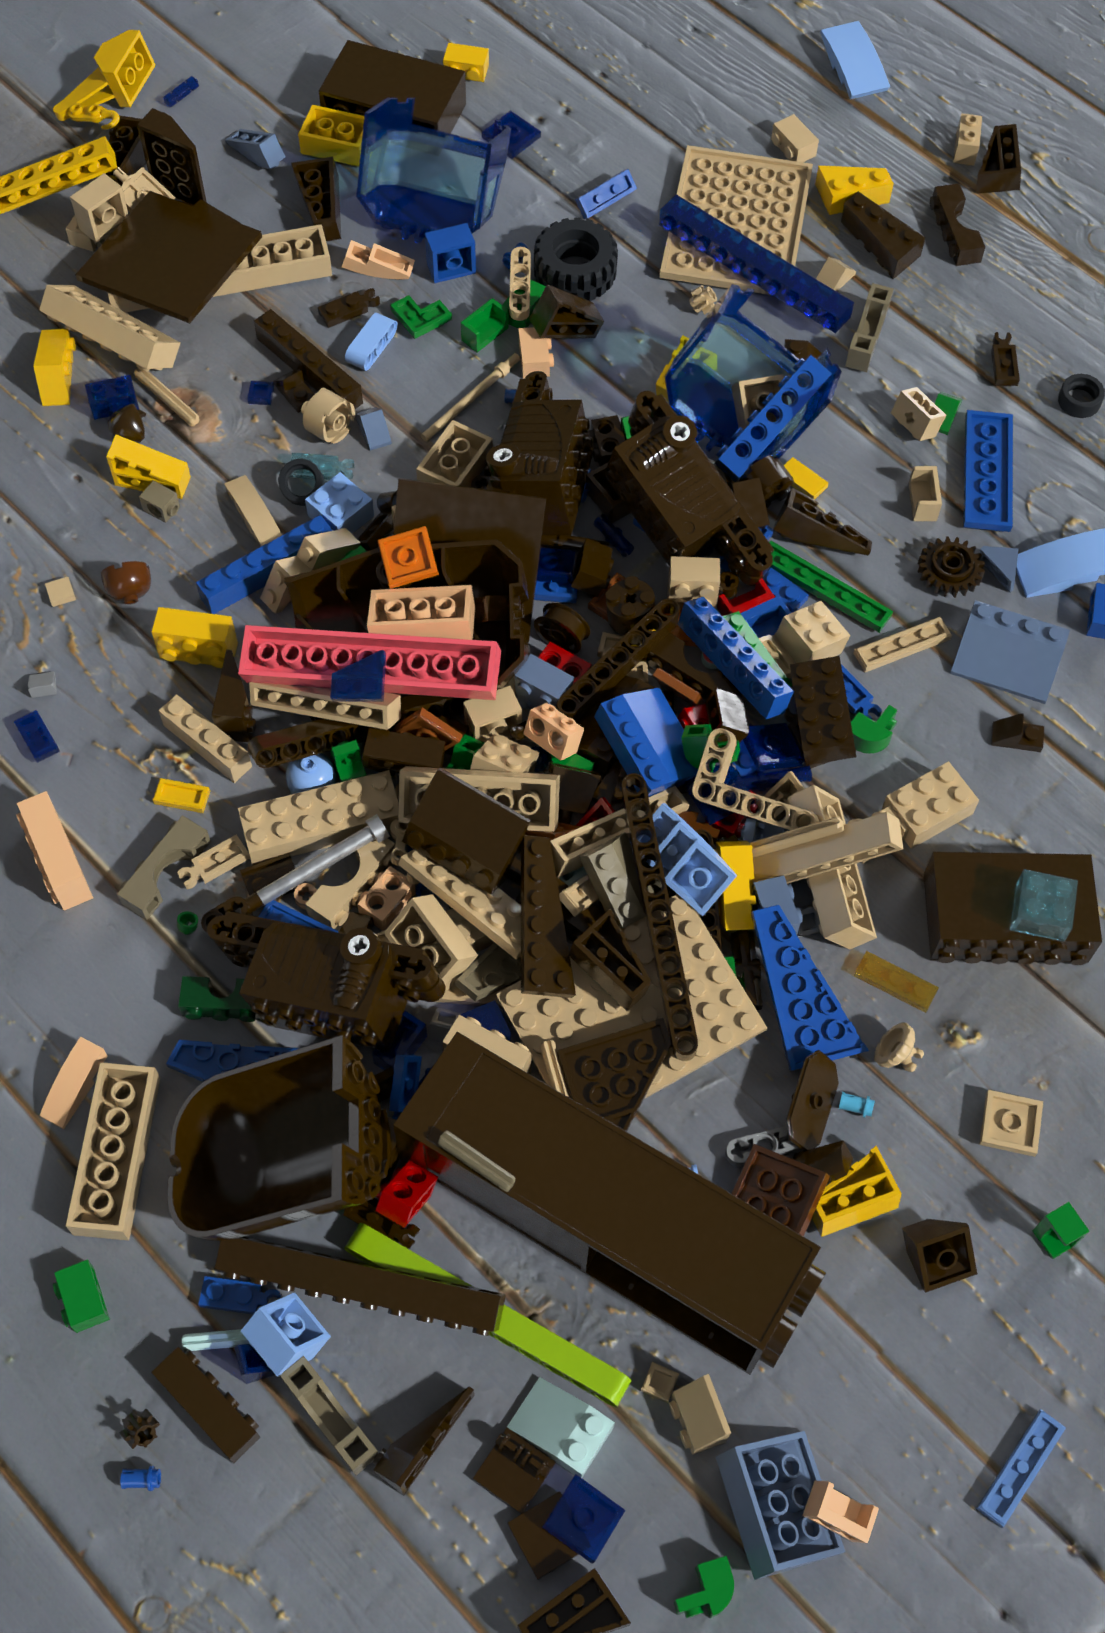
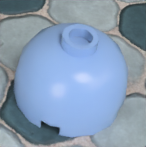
[286,753,337,794]

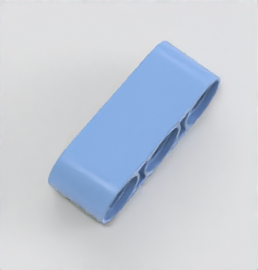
[345,312,398,371]

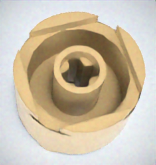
[301,388,355,444]

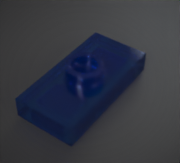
[14,710,60,763]

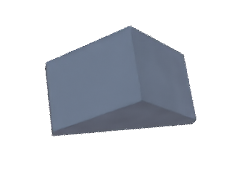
[355,407,392,451]
[980,546,1018,592]

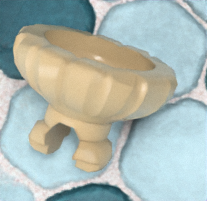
[874,1022,924,1072]

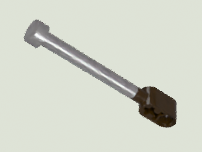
[201,814,390,937]

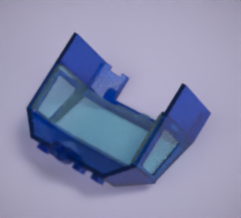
[356,98,511,243]
[665,284,842,465]

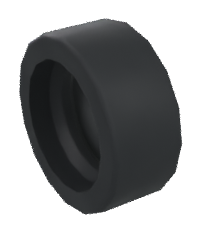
[1058,373,1105,418]
[278,458,325,506]

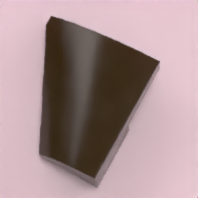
[793,1140,854,1184]

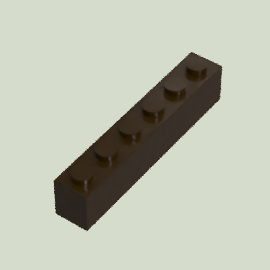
[254,309,363,409]

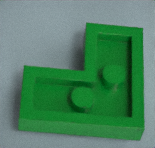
[390,295,452,339]

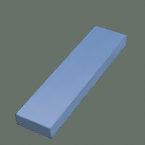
[976,1409,1066,1528]

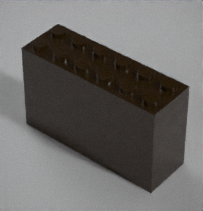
[319,40,466,155]
[923,852,1102,965]

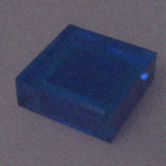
[247,381,274,405]

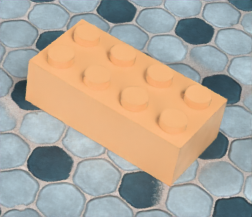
[367,585,475,640]
[16,791,93,911]

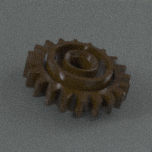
[917,536,985,598]

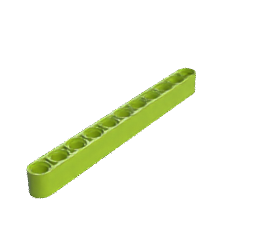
[344,1223,631,1408]

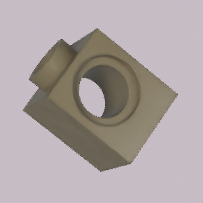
[139,480,180,523]

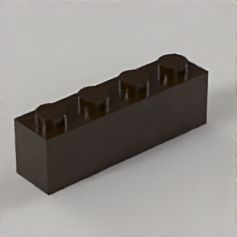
[151,1347,261,1464]

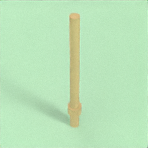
[421,353,520,442]

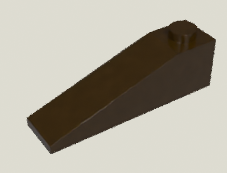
[773,488,872,556]
[373,1386,475,1496]

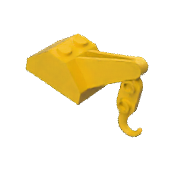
[53,30,155,130]

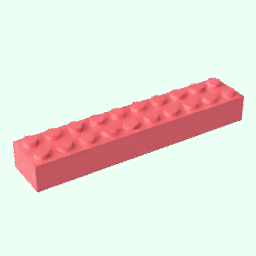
[238,625,501,700]

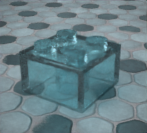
[1010,869,1078,942]

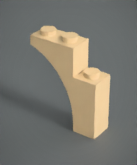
[260,528,361,613]

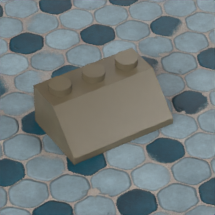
[579,832,655,928]

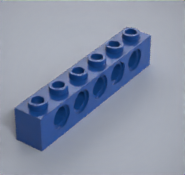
[714,355,832,482]
[677,597,794,719]

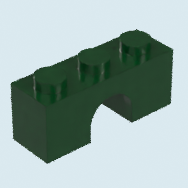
[178,976,261,1022]

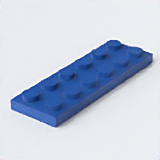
[963,410,1013,532]

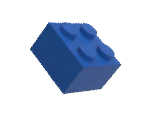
[425,223,476,284]

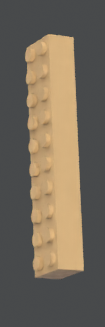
[108,224,332,313]

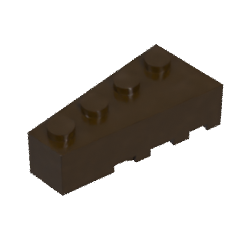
[98,115,146,186]
[291,156,341,241]
[841,191,926,279]

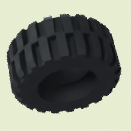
[534,217,618,301]

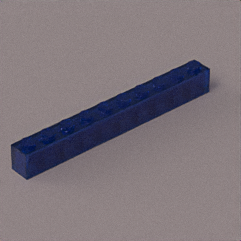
[659,194,854,334]

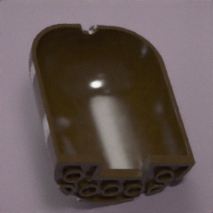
[168,1035,391,1241]

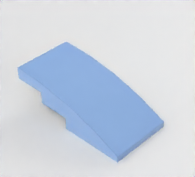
[820,21,890,100]
[1016,528,1105,598]
[630,803,737,916]

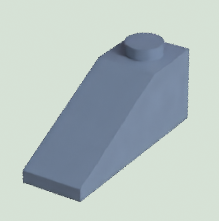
[225,129,285,169]

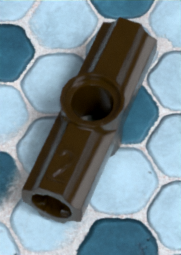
[730,930,763,1010]

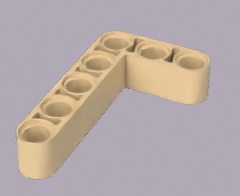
[692,728,819,830]

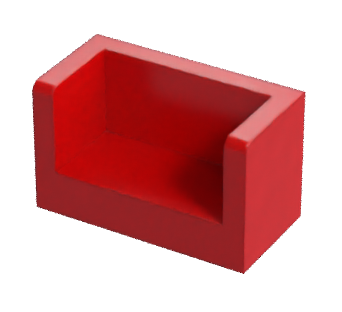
[717,578,775,616]

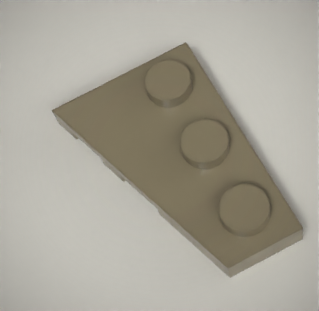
[455,942,521,1002]

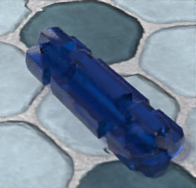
[163,76,199,107]

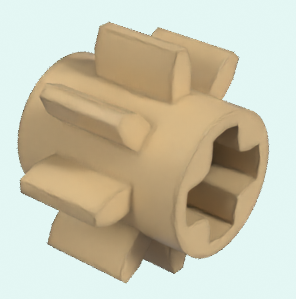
[689,285,717,315]

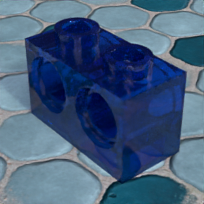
[85,375,140,420]

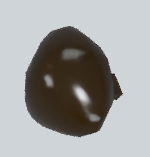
[107,404,146,443]

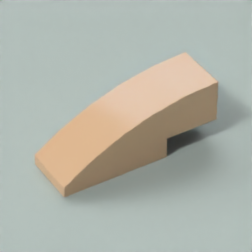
[342,240,415,279]
[39,1037,108,1129]

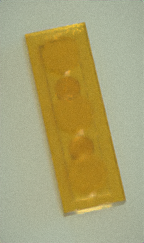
[854,951,939,1013]

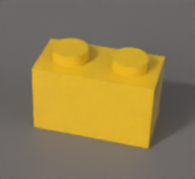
[443,43,489,82]

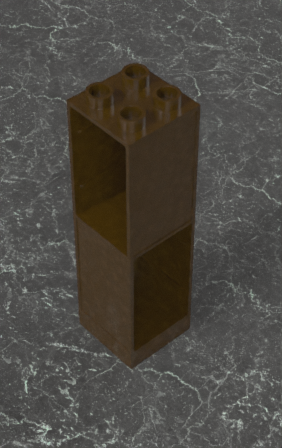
[393,1032,826,1375]

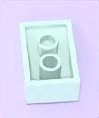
[507,1377,615,1480]

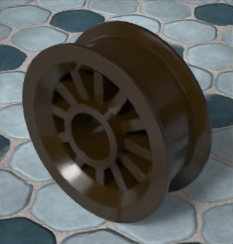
[534,602,590,654]

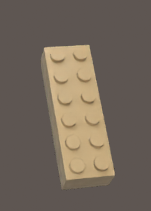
[39,285,181,371]
[398,766,560,832]
[238,770,399,865]
[788,785,877,950]
[66,1062,161,1241]

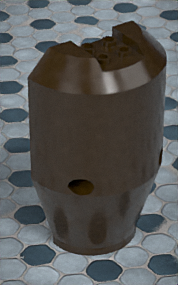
[284,539,530,694]

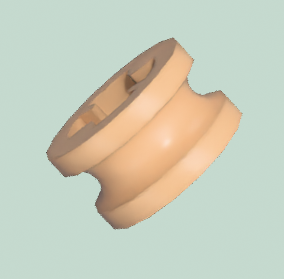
[294,883,317,910]

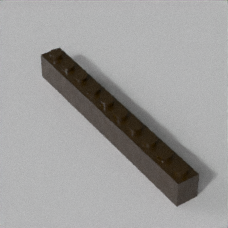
[214,1236,506,1336]

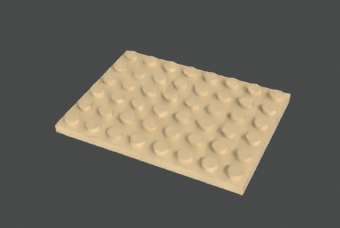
[659,145,813,298]
[496,894,767,1099]

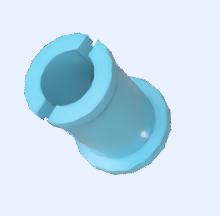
[839,1092,875,1118]

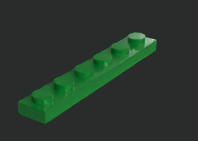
[769,541,893,633]

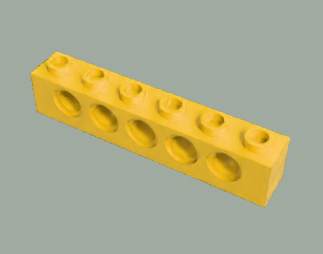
[0,136,117,214]

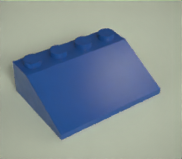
[594,688,698,797]

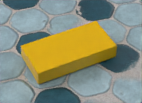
[784,457,829,500]
[153,778,210,813]

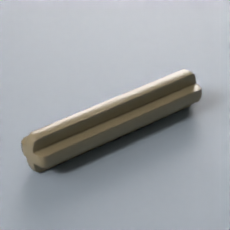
[438,1131,515,1192]

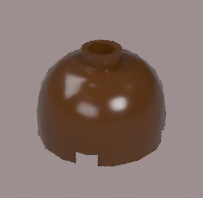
[101,561,151,604]

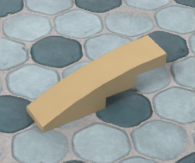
[224,475,282,547]

